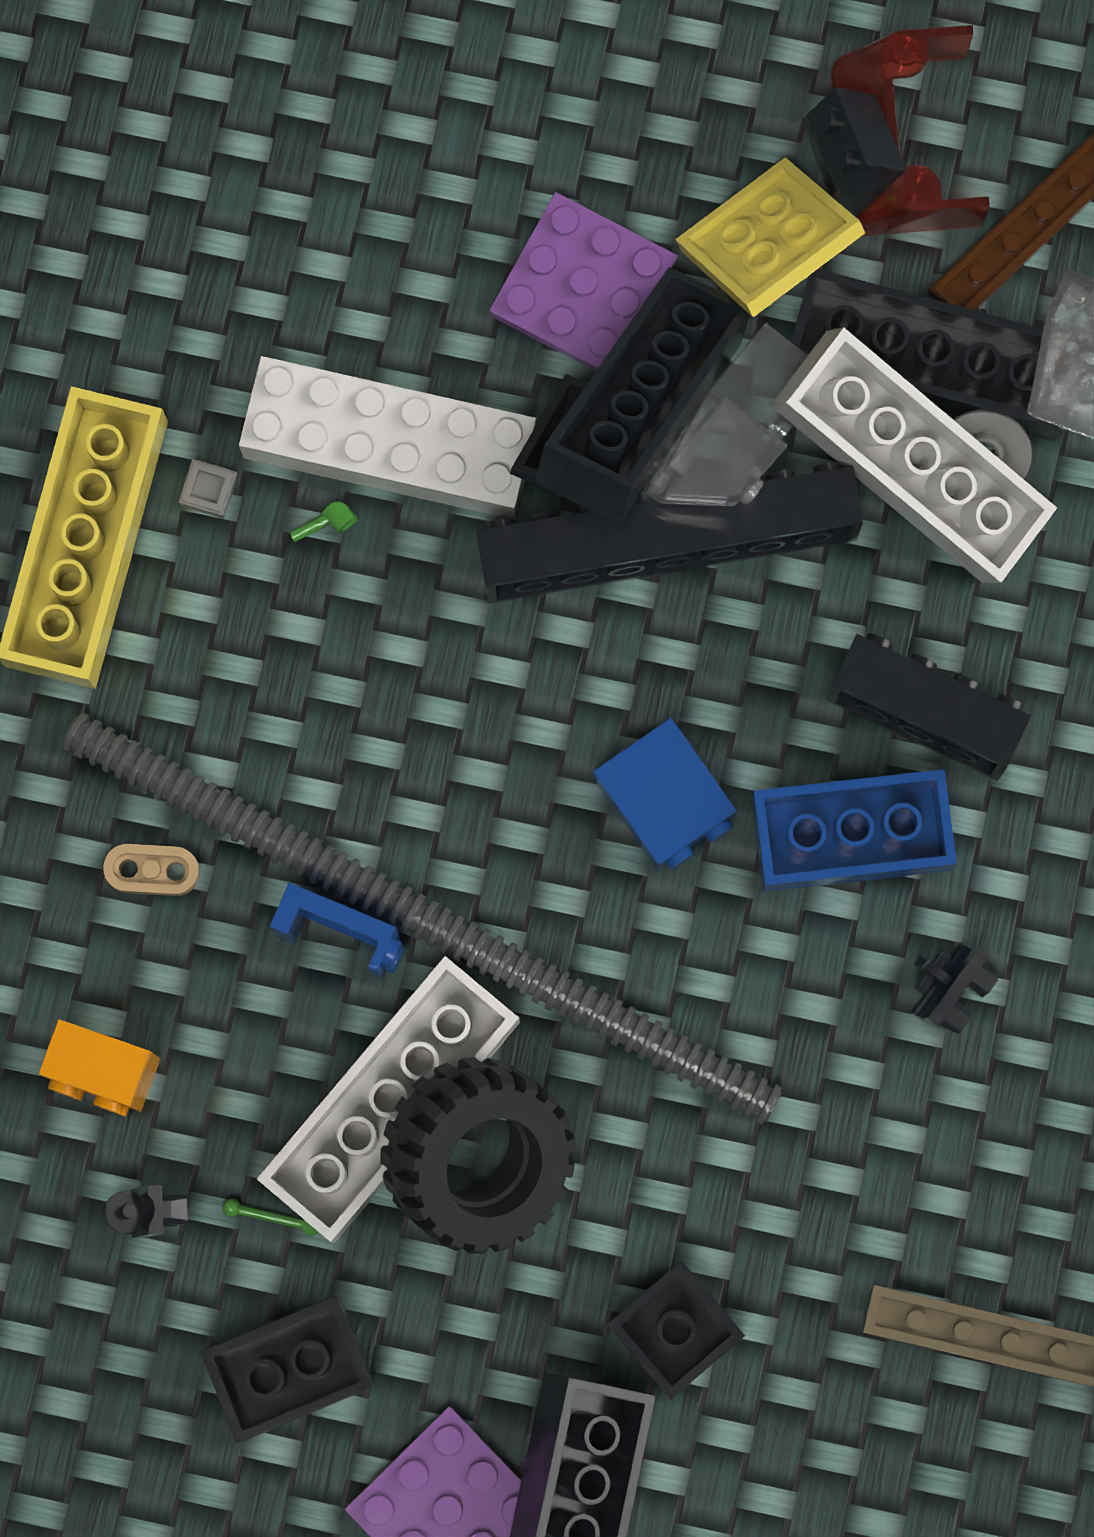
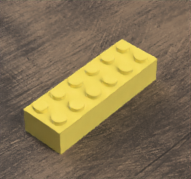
[0,386,168,689]

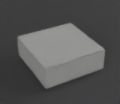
[178,459,239,519]

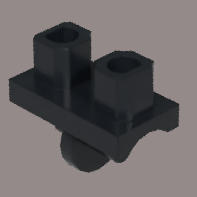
[911,944,998,1034]
[103,1185,188,1238]

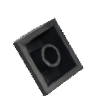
[806,87,907,218]

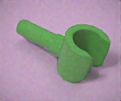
[290,502,358,542]

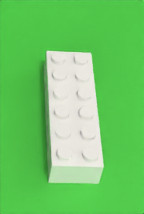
[770,328,1057,583]
[239,356,536,520]
[257,956,520,1244]

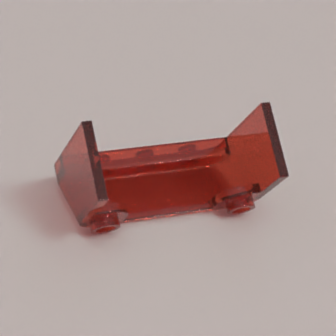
[830,25,990,236]

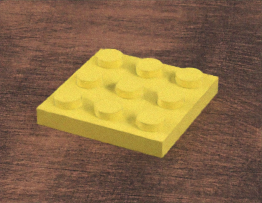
[675,157,865,317]

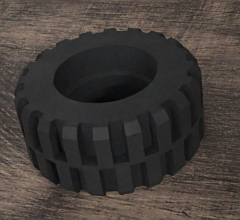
[380,1057,576,1254]

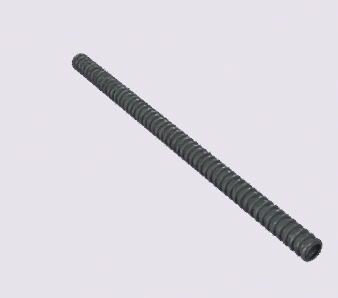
[63,713,782,1125]

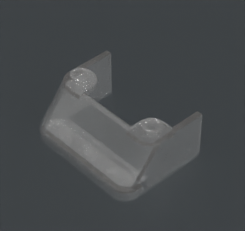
[644,323,808,507]

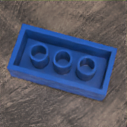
[751,769,957,892]

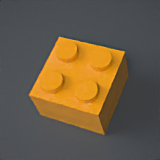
[39,1019,161,1117]

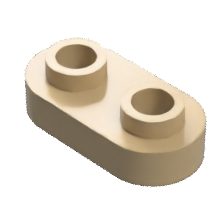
[103,844,200,896]

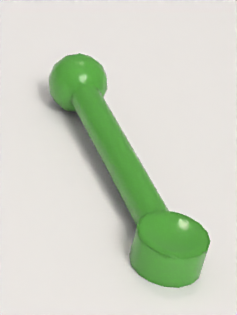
[222,1198,319,1236]

